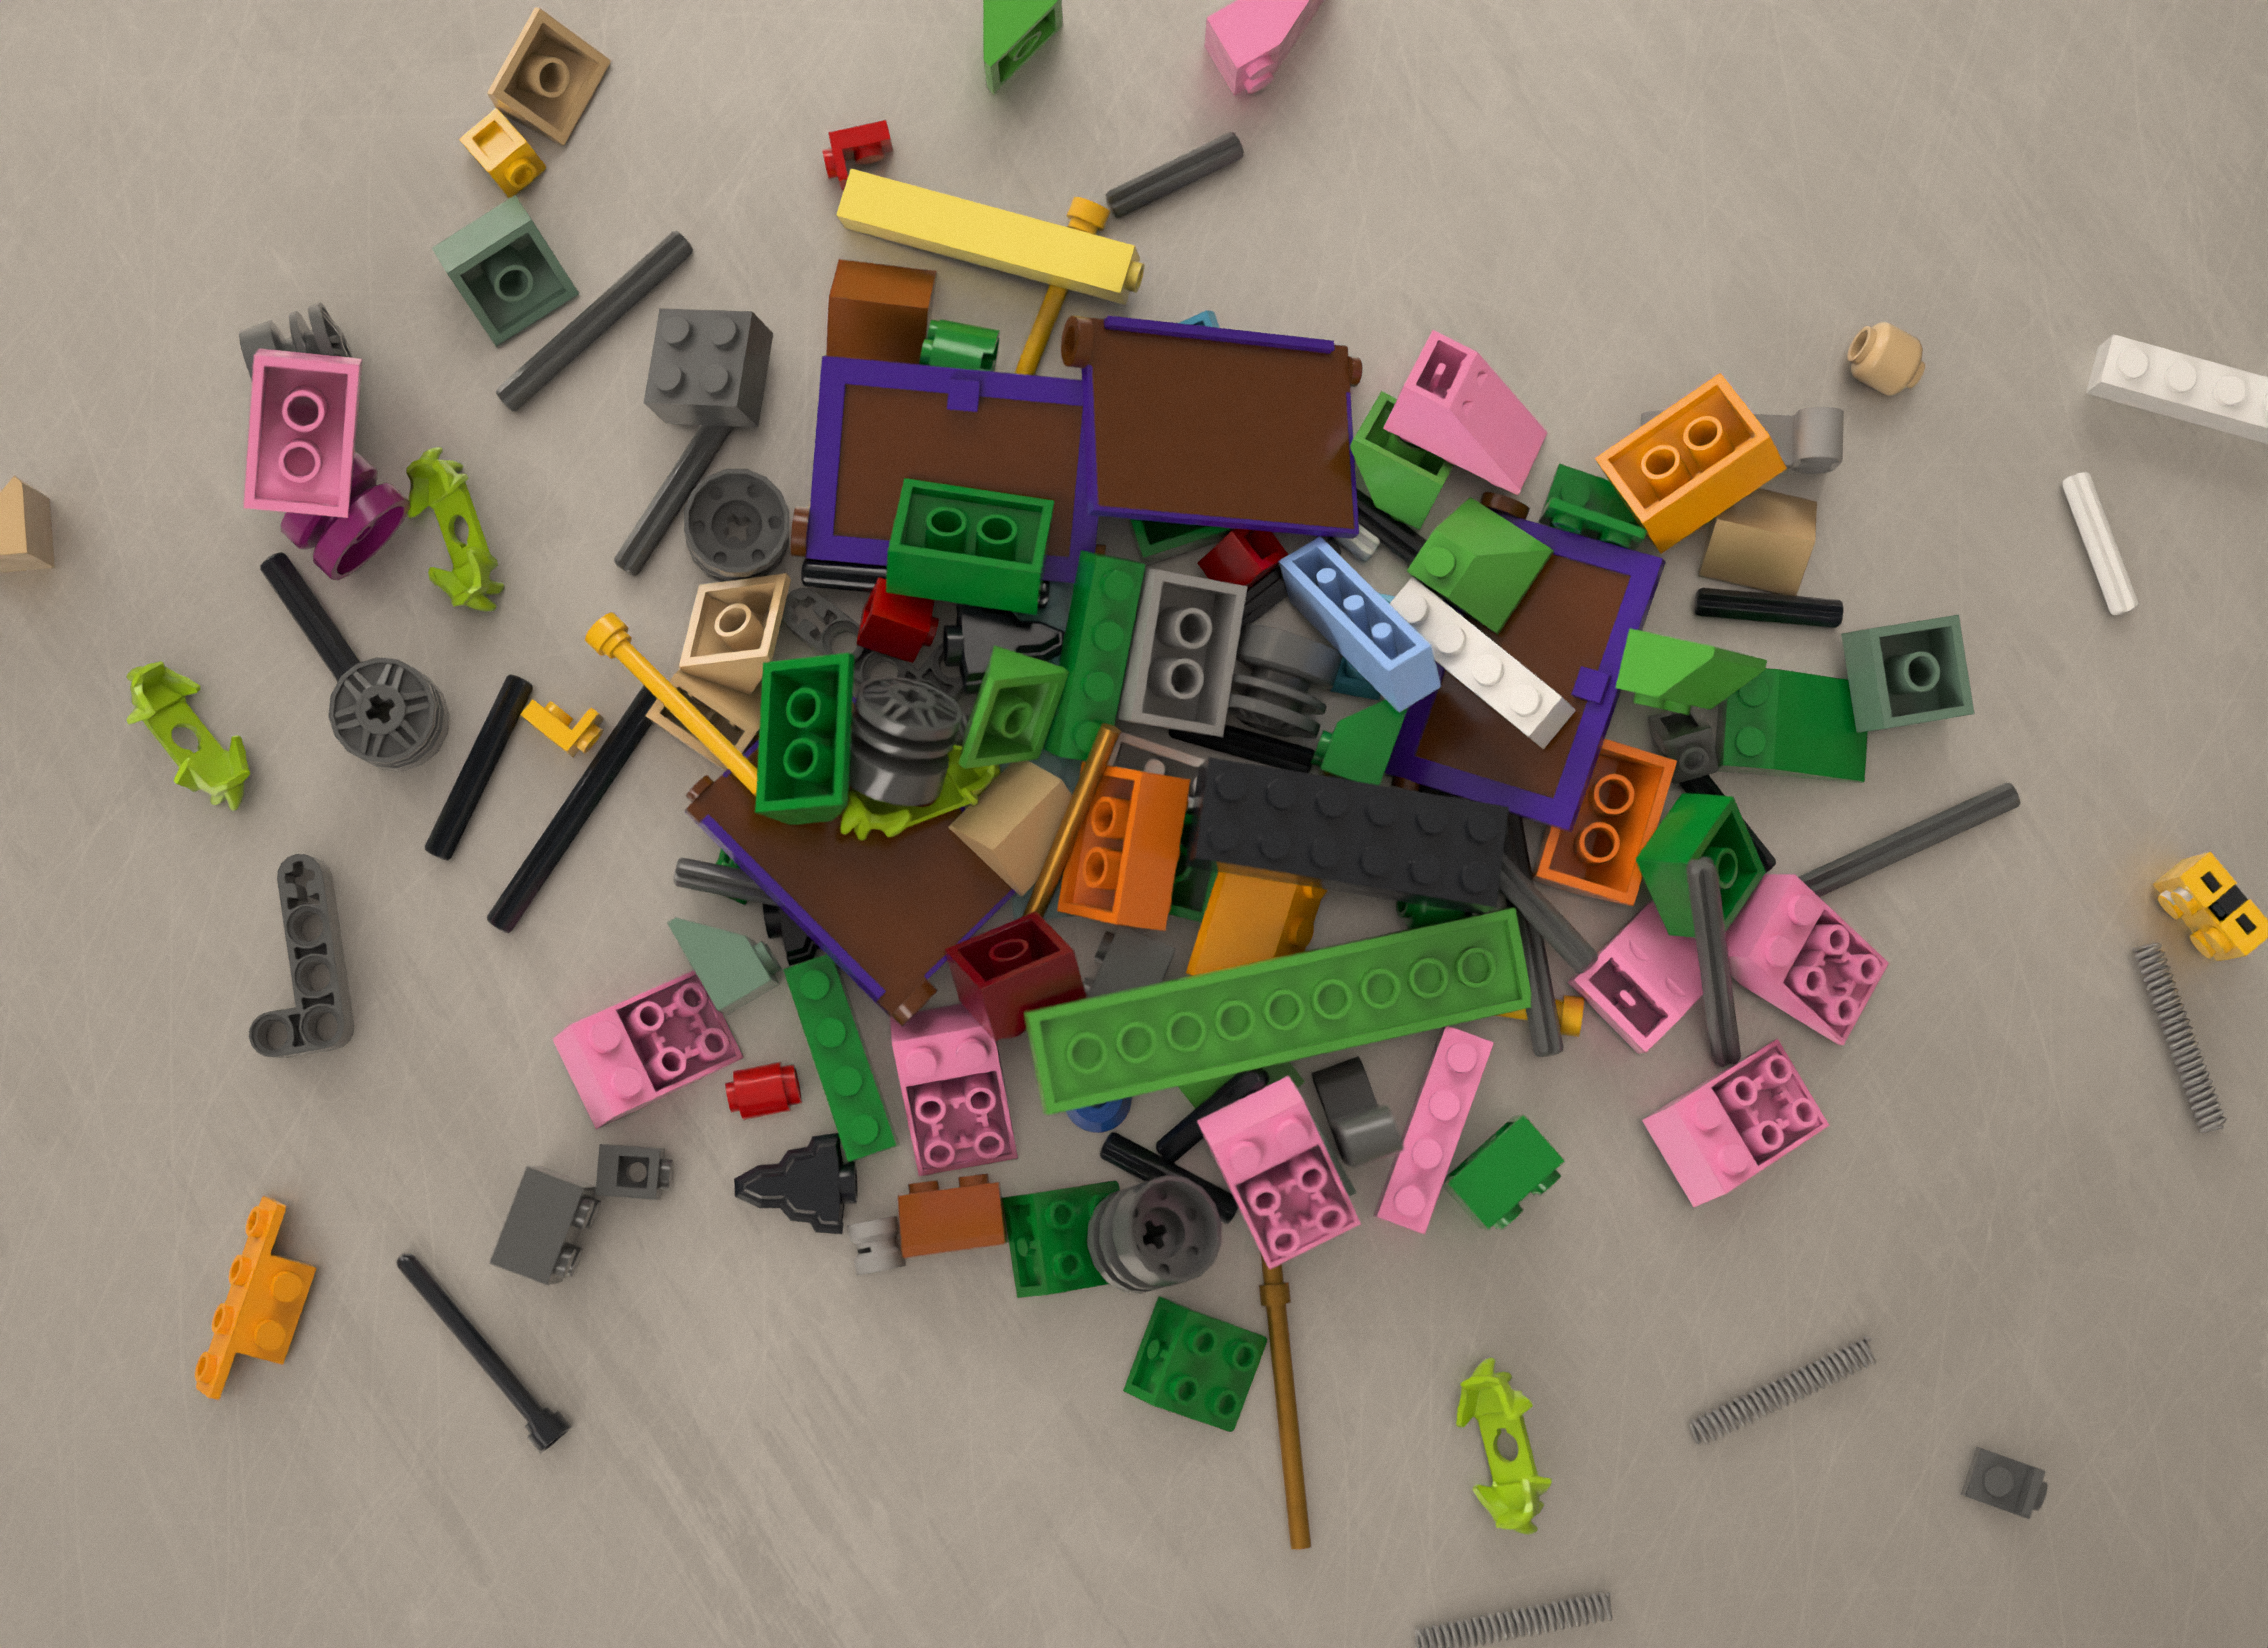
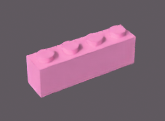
[1373,1026,1494,1234]

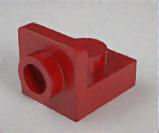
[822,120,893,191]

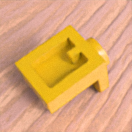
[459,108,546,198]
[520,699,604,758]

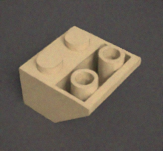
[646,669,762,771]

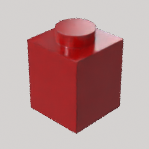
[1197,528,1289,590]
[856,577,939,663]

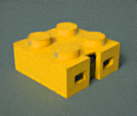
[2153,851,2268,961]

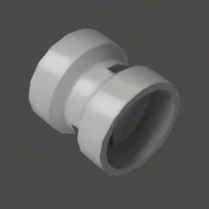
[847,1216,906,1275]

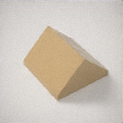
[487,7,611,146]
[0,476,55,573]
[1698,488,1817,596]
[679,573,791,695]
[949,761,1072,897]

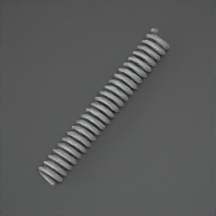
[2132,943,2227,1133]
[1690,1336,1876,1445]
[1415,1592,1613,1648]

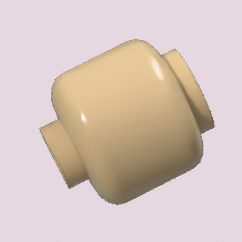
[1847,322,1925,396]

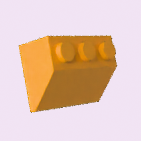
[1595,373,1787,554]
[1186,872,1327,976]

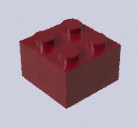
[944,911,1087,1042]

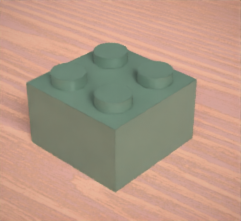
[1841,615,1975,732]

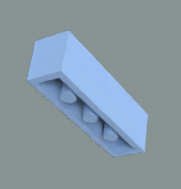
[1279,536,1441,712]

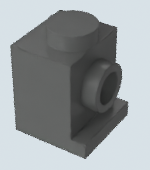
[595,1144,673,1200]

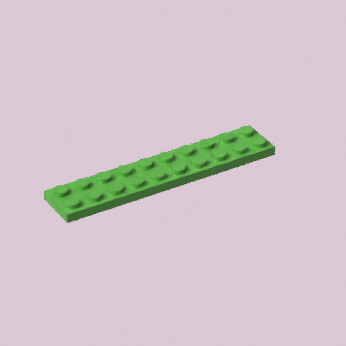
[1024,907,1531,1115]

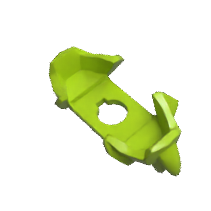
[406,447,505,611]
[126,661,251,811]
[841,745,1001,841]
[1456,1357,1552,1535]

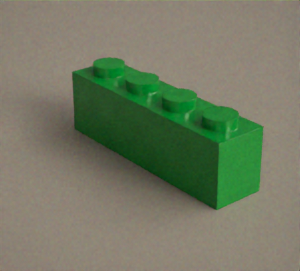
[1043,550,1145,761]
[783,954,900,1162]

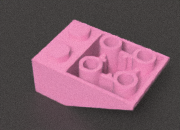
[1383,330,1547,496]
[1725,874,1889,1045]
[1567,898,1703,1054]
[552,971,744,1129]
[890,1004,1018,1176]
[1642,1039,1830,1207]
[1197,1076,1361,1270]

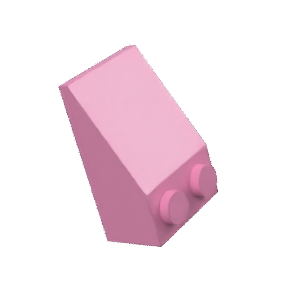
[1205,0,1324,96]
[244,349,363,518]

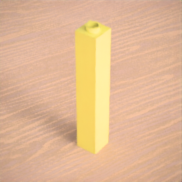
[836,169,1145,305]

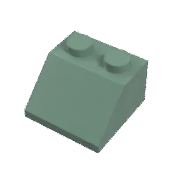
[432,195,580,346]
[667,918,782,1015]

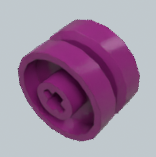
[280,452,410,581]

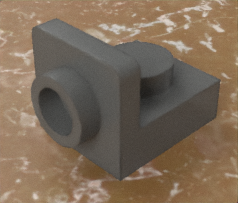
[1647,706,1719,784]
[1961,1447,2048,1519]

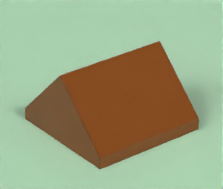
[826,259,937,364]

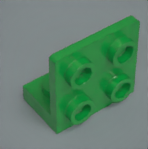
[1538,463,1647,550]
[1002,1180,1120,1298]
[1123,1296,1267,1432]

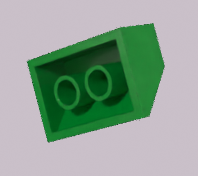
[886,478,1055,615]
[755,653,855,825]

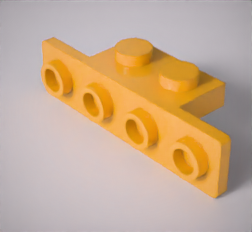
[195,1196,317,1400]

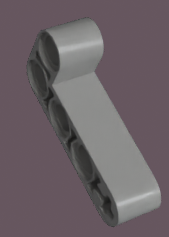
[1641,407,1844,474]

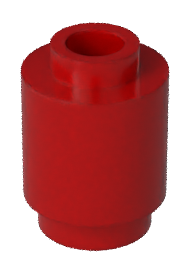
[725,1061,802,1121]

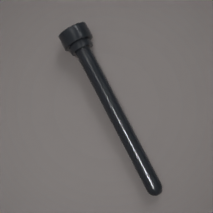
[397,1253,572,1453]

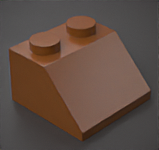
[898,1173,1008,1258]

